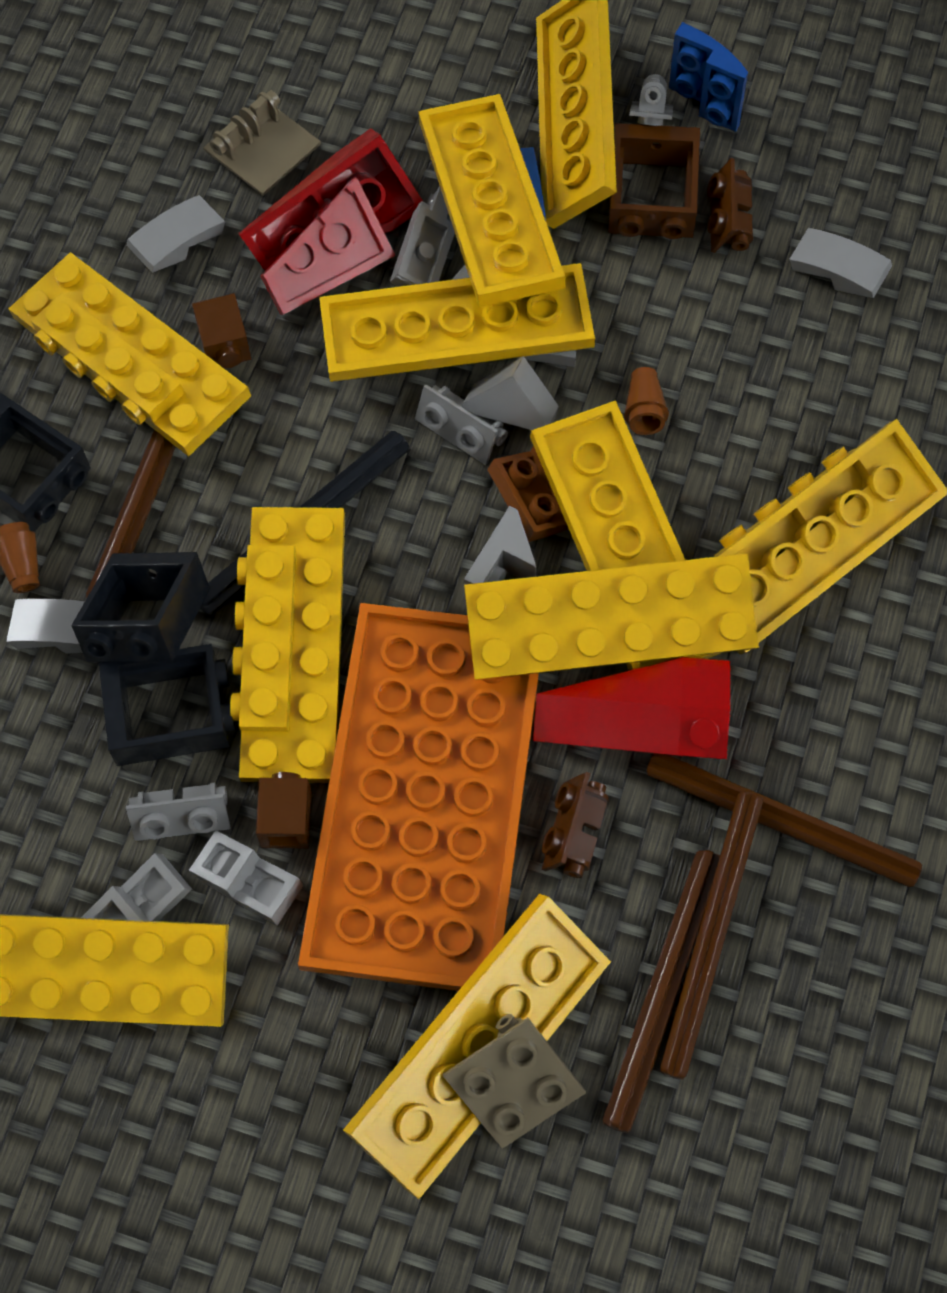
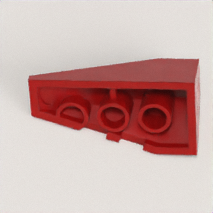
[238,128,424,270]
[533,657,730,759]

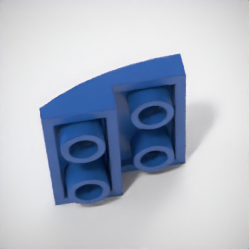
[669,22,748,132]

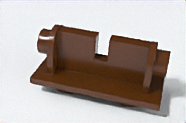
[707,158,753,253]
[541,772,609,878]

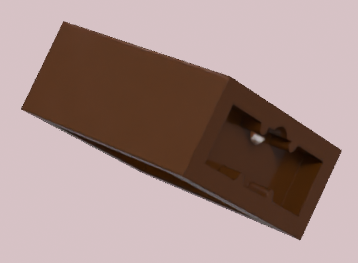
[608,123,700,239]

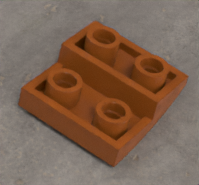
[487,446,569,542]

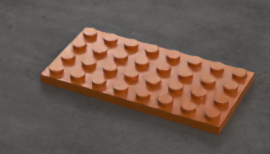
[298,603,539,991]

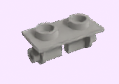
[629,74,674,126]
[415,385,508,465]
[126,782,231,841]

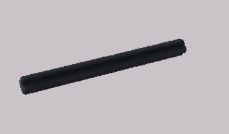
[200,431,409,615]

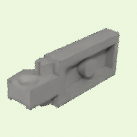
[390,186,455,287]

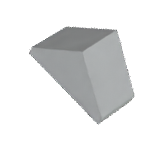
[462,356,559,430]

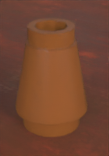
[624,367,669,435]
[0,522,40,593]

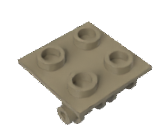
[203,90,321,196]
[443,1014,586,1149]

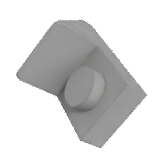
[464,506,536,592]

